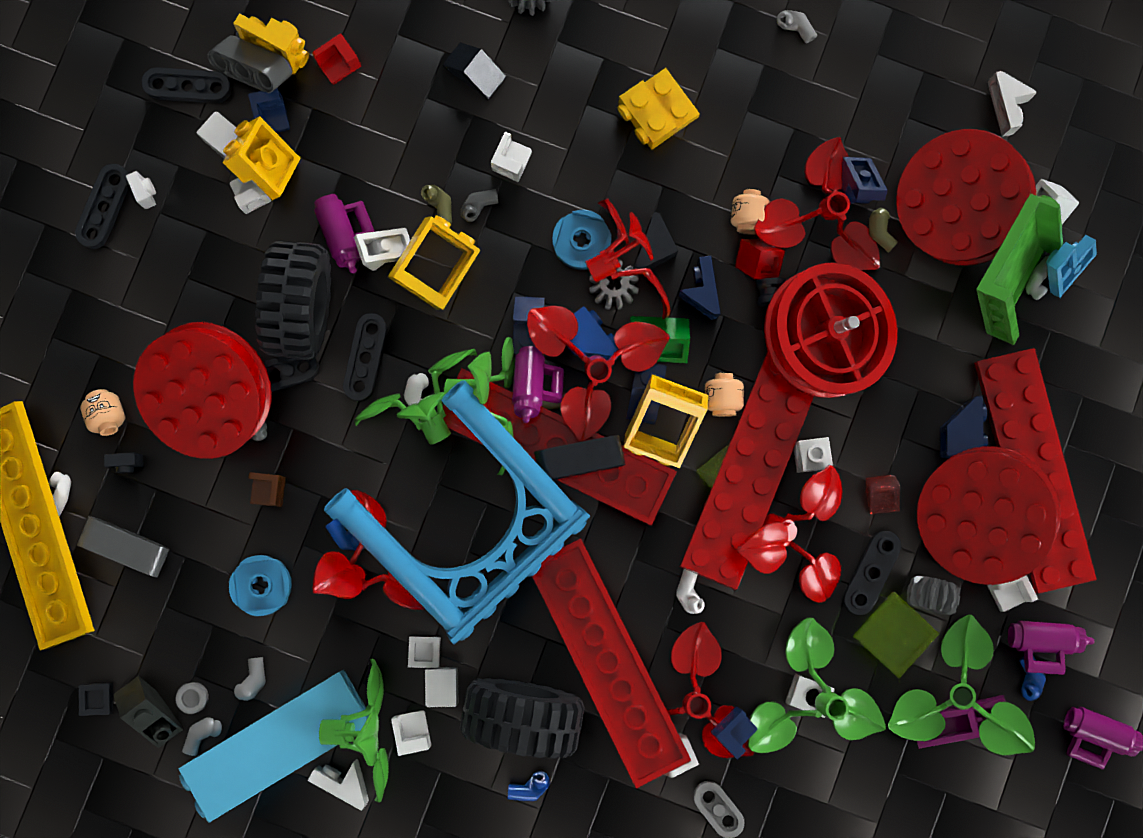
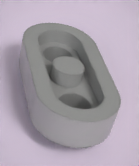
[693,781,744,838]

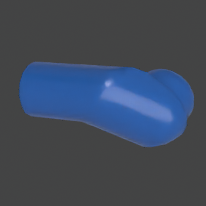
[325,519,365,551]
[508,771,550,801]

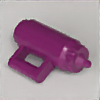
[314,194,375,273]
[512,346,564,423]
[1008,621,1095,675]
[1064,707,1143,769]

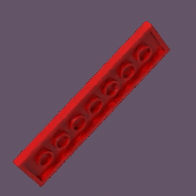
[974,348,1097,594]
[679,350,814,590]
[443,368,677,526]
[532,538,691,788]

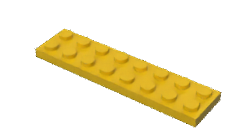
[0,401,95,650]

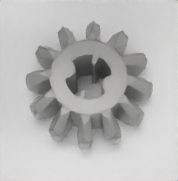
[589,260,639,310]

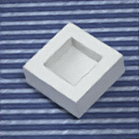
[126,171,156,209]
[408,636,441,668]

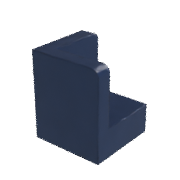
[248,88,290,133]
[711,706,757,760]

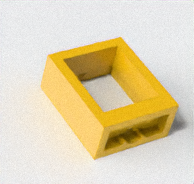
[388,215,480,310]
[624,374,708,468]

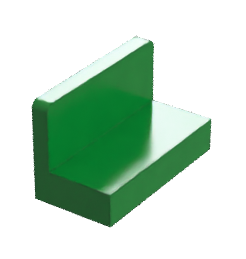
[630,316,690,363]

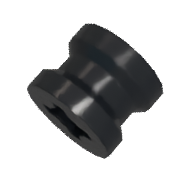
[756,278,786,306]

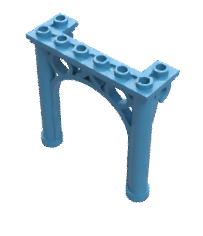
[324,380,590,645]

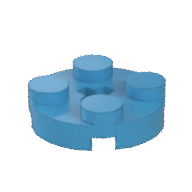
[552,210,611,270]
[229,555,292,616]

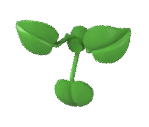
[444,337,515,475]
[354,349,477,445]
[888,615,1035,755]
[748,618,886,753]
[319,659,389,802]

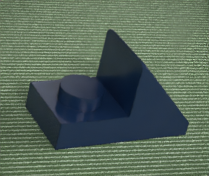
[842,157,888,204]
[678,256,721,320]
[513,297,545,356]
[626,364,667,425]

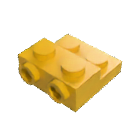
[234,13,309,75]
[617,68,700,149]
[222,116,301,200]

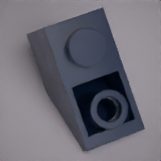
[939,396,988,458]

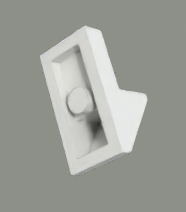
[987,71,1036,137]
[354,228,415,271]
[308,759,369,811]

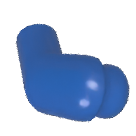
[1019,656,1046,701]

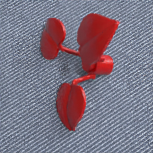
[754,137,880,271]
[585,199,670,319]
[527,305,670,441]
[736,465,842,603]
[313,490,425,610]
[667,622,754,758]

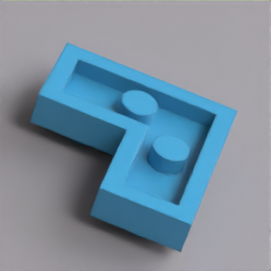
[1046,235,1097,298]

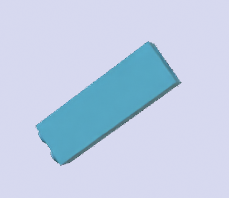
[178,670,369,823]

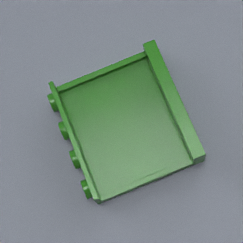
[976,193,1063,345]

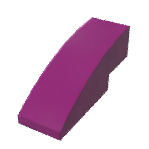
[917,695,1006,749]

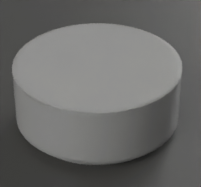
[176,682,209,714]

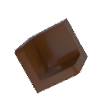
[248,472,286,507]

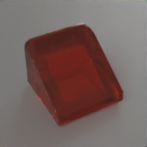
[866,475,900,514]

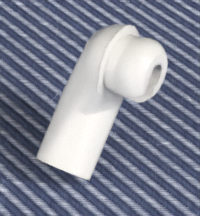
[404,373,429,406]
[49,472,72,517]
[676,569,705,614]

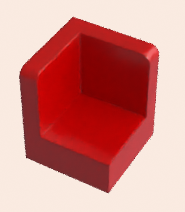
[312,33,361,85]
[735,239,785,279]

